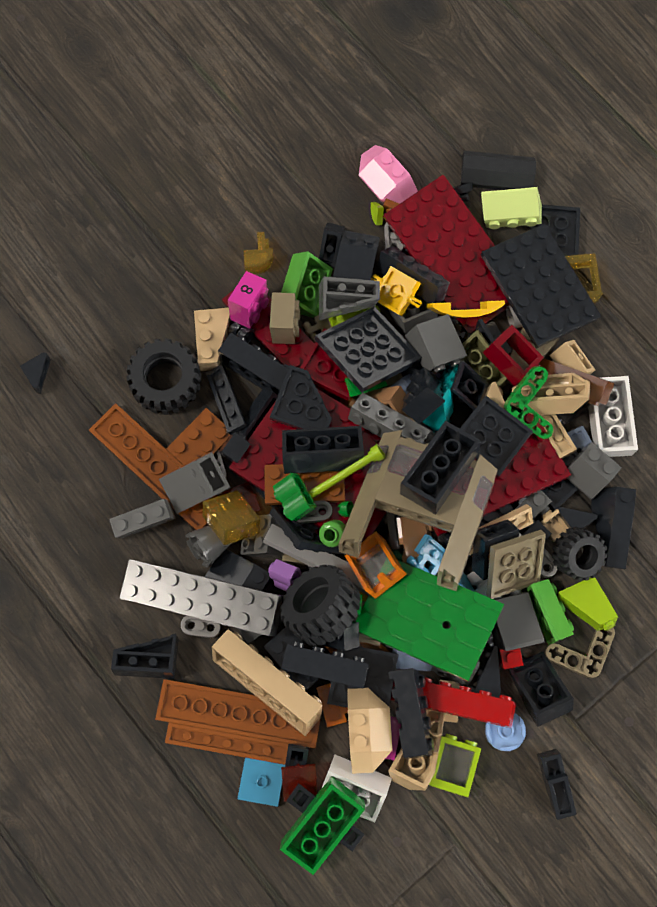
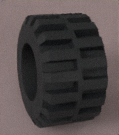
[552,527,607,581]

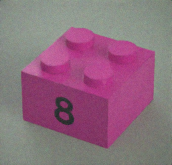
[228,271,269,329]

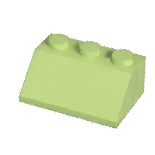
[481,187,542,229]

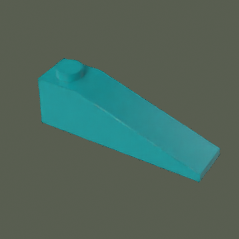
[423,365,458,432]

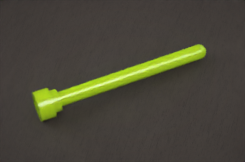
[308,444,386,498]

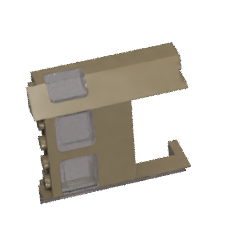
[339,430,498,591]

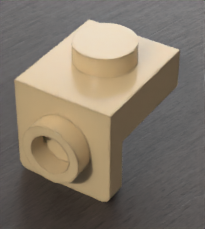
[541,509,568,542]

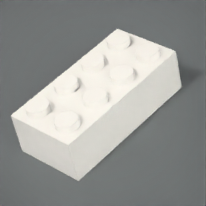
[588,376,638,457]

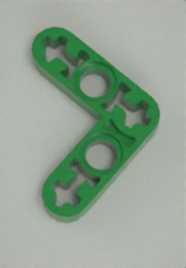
[504,366,553,439]

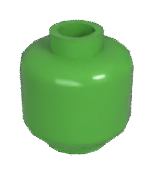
[319,520,346,547]

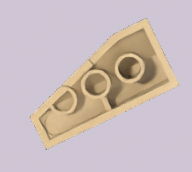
[389,709,445,791]

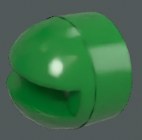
[338,501,354,517]

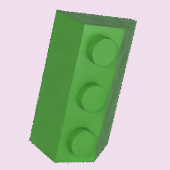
[281,251,333,318]
[524,579,574,645]

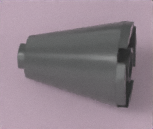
[185,518,241,568]

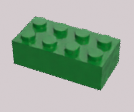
[280,776,365,875]

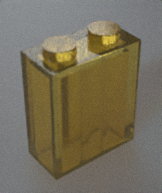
[202,490,260,545]

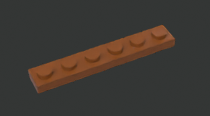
[165,722,288,765]

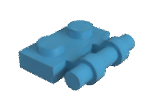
[407,534,446,575]

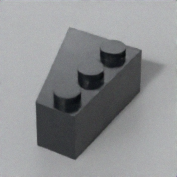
[402,367,445,424]

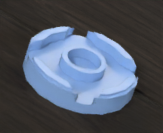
[485,713,526,751]

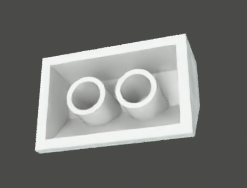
[321,755,392,823]

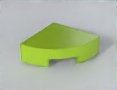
[371,202,384,225]

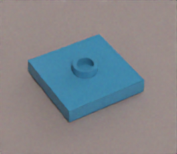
[238,758,285,807]

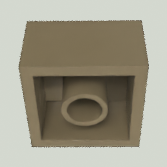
[270,292,301,344]

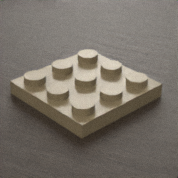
[486,530,546,599]

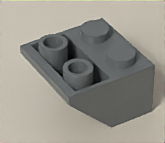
[240,514,284,559]

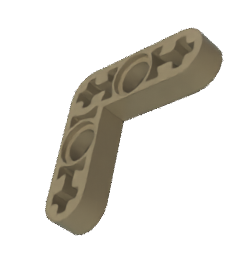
[544,628,615,679]

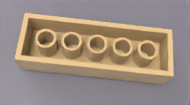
[212,629,323,736]

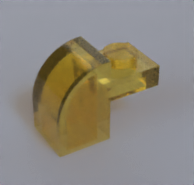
[243,232,274,274]

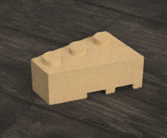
[194,308,232,371]

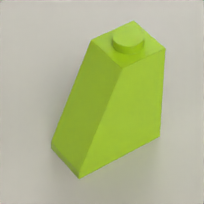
[558,577,618,631]

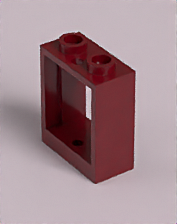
[482,325,544,386]

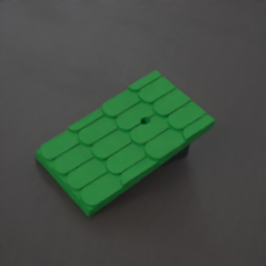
[356,558,504,682]

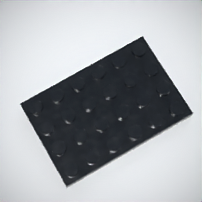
[480,224,601,348]

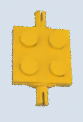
[371,266,422,316]

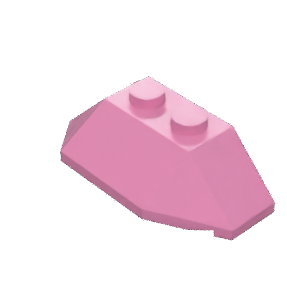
[359,145,418,204]

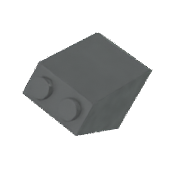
[404,314,467,373]
[491,589,544,651]

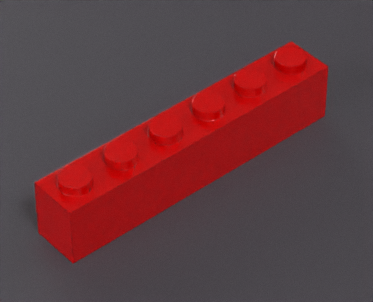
[391,678,516,728]

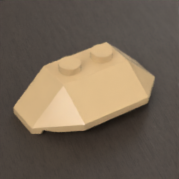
[511,373,590,415]
[348,688,392,774]

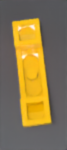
[427,301,505,318]

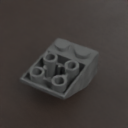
[159,452,230,514]

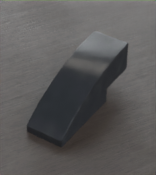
[537,749,577,820]

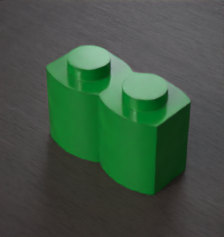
[273,473,316,521]

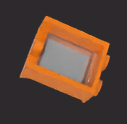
[345,532,407,599]

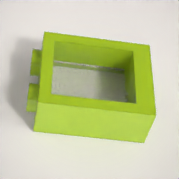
[429,734,481,797]

